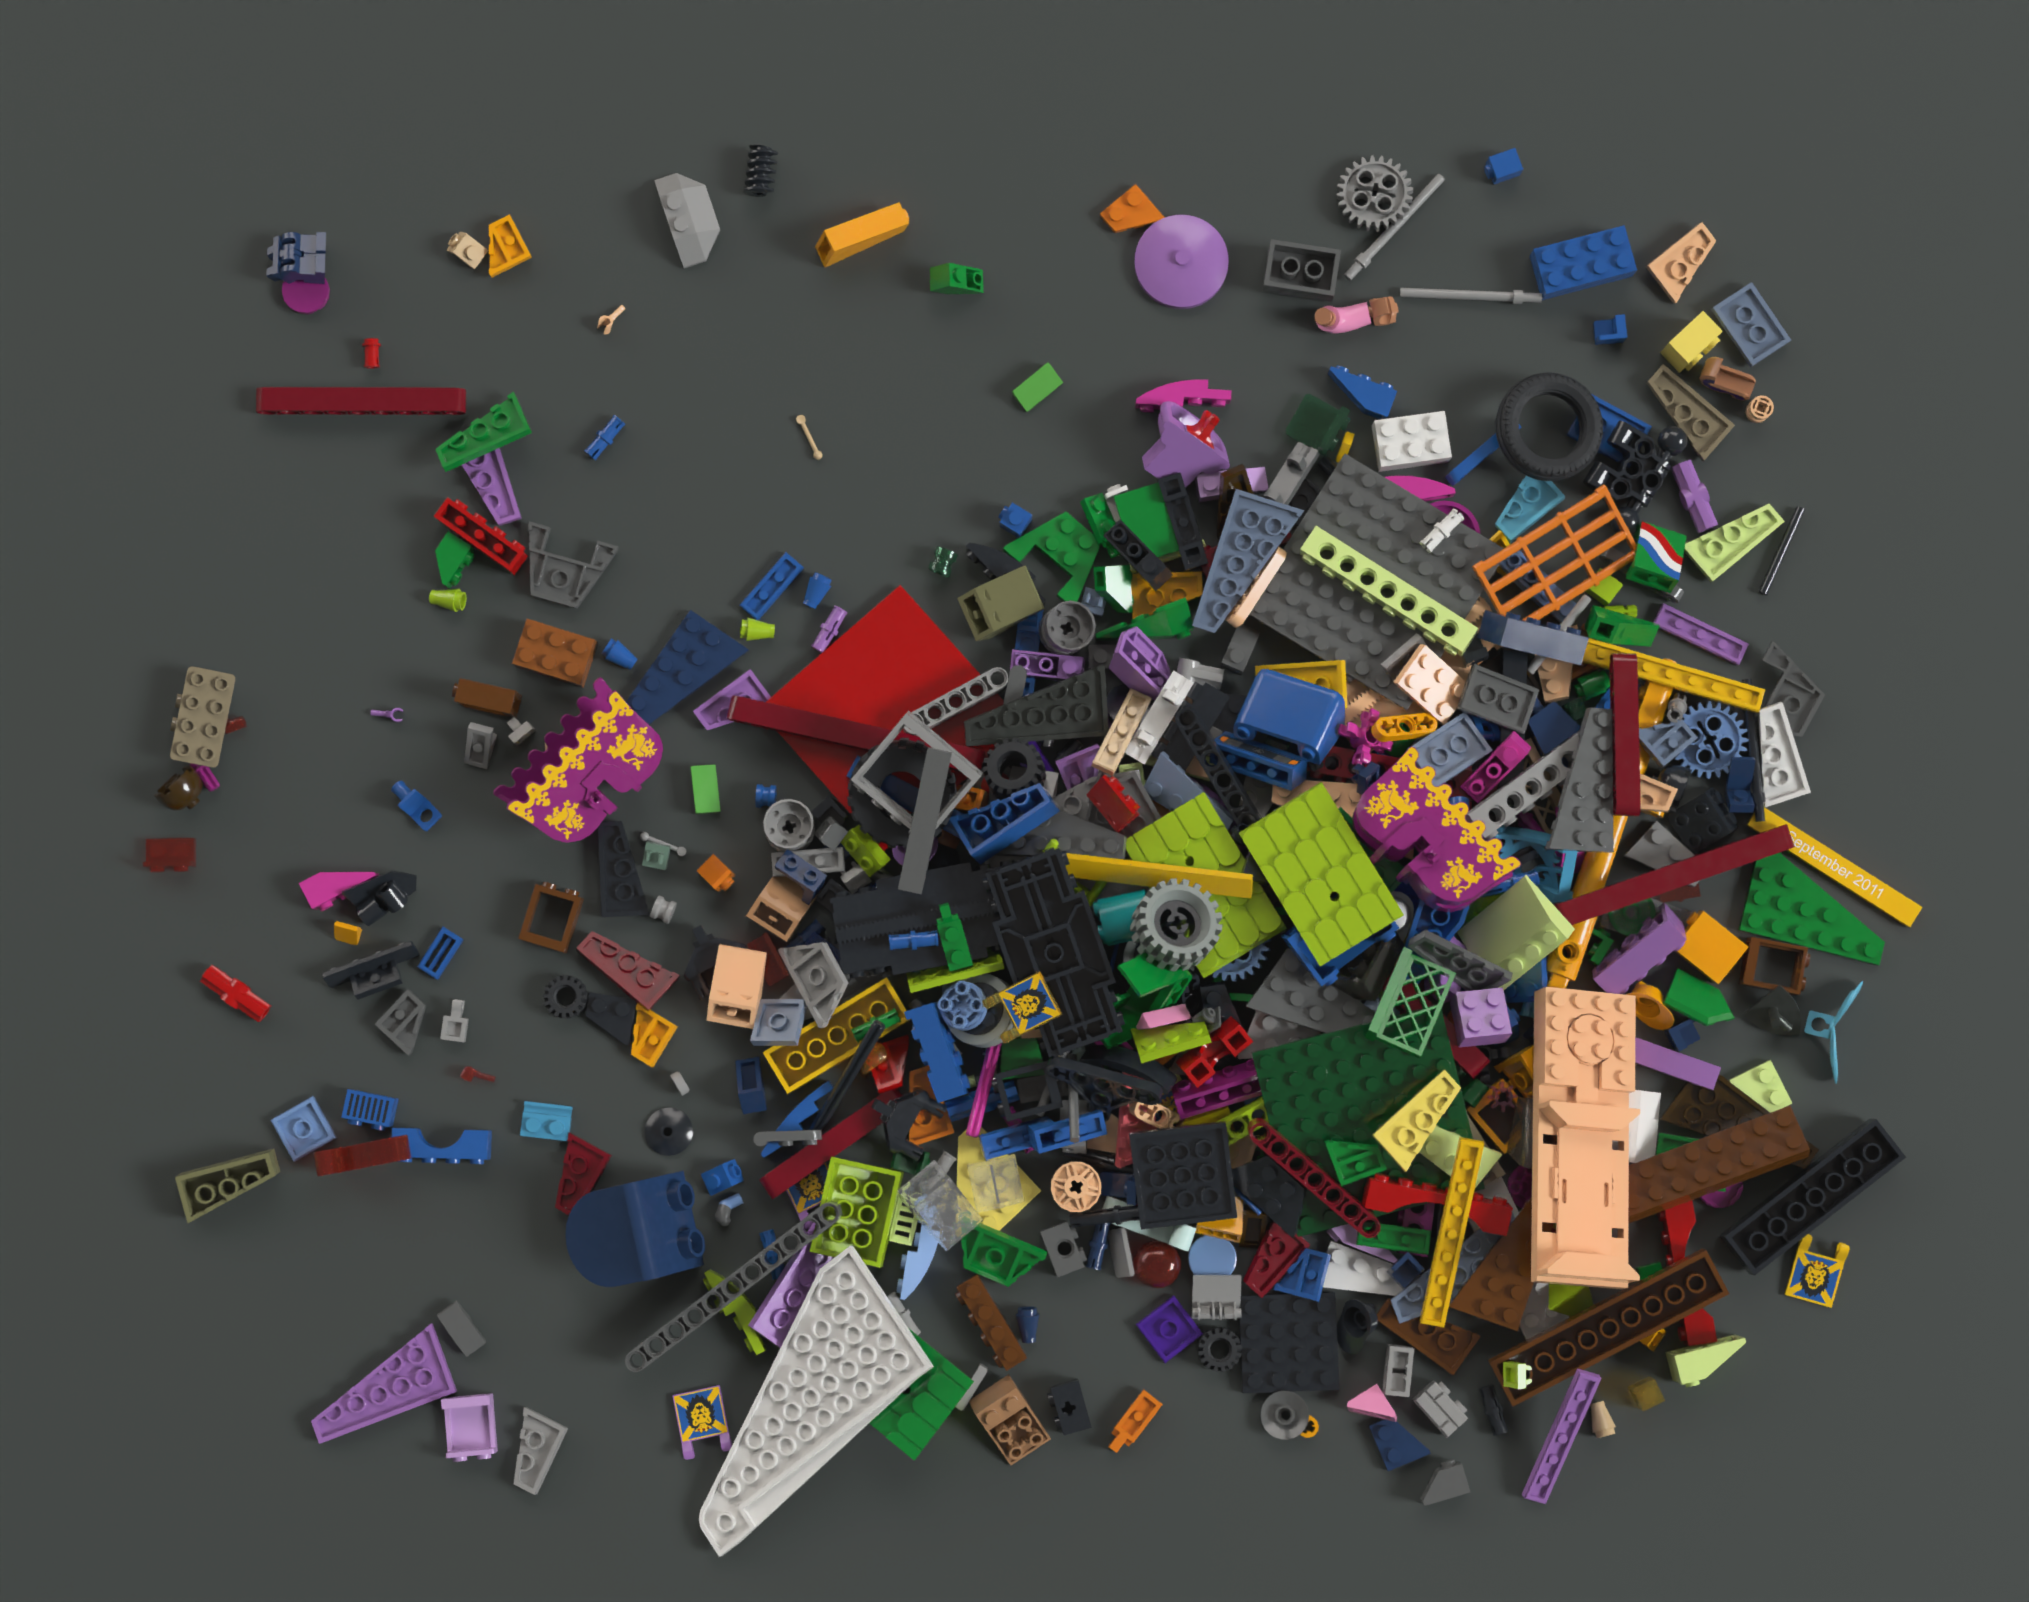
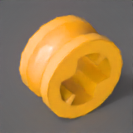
[1300,1415,1319,1438]

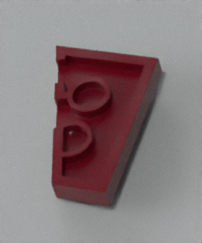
[555,1132,612,1215]
[1243,1220,1310,1298]

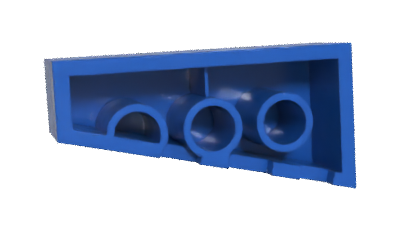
[950,783,1060,864]
[904,1002,970,1103]

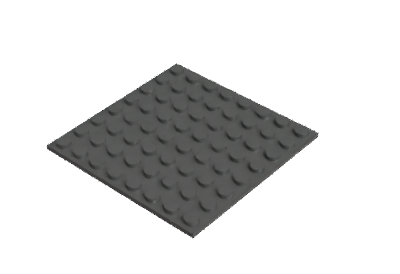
[1249,454,1504,710]

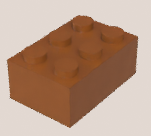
[512,619,598,688]

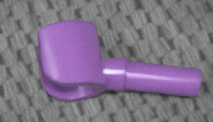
[371,708,404,723]

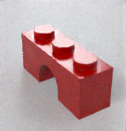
[1176,1016,1253,1088]

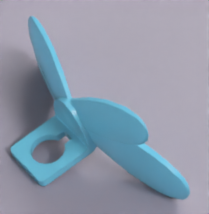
[1804,981,1863,1084]

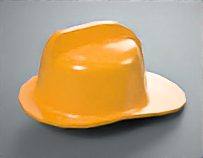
[1626,981,1674,1030]

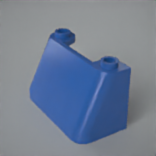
[1233,669,1345,765]
[1281,893,1399,987]

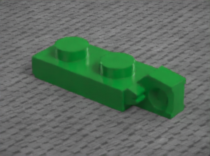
[1080,493,1120,559]
[937,902,973,971]

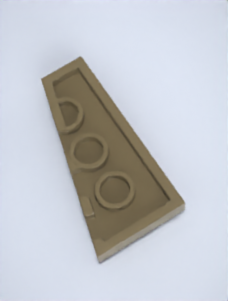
[1646,364,1735,462]

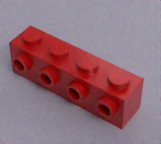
[434,497,528,575]

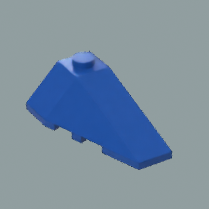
[1404,898,1470,984]

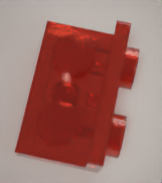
[143,838,196,872]

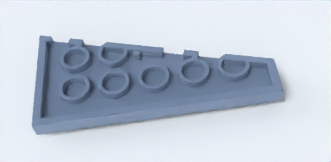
[1192,489,1305,633]

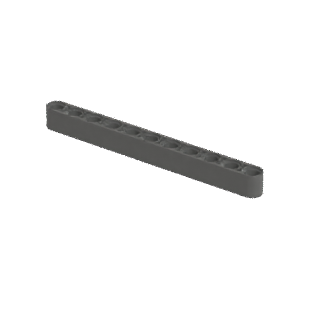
[625,1201,842,1372]

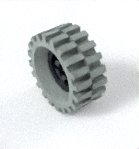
[1130,878,1222,971]

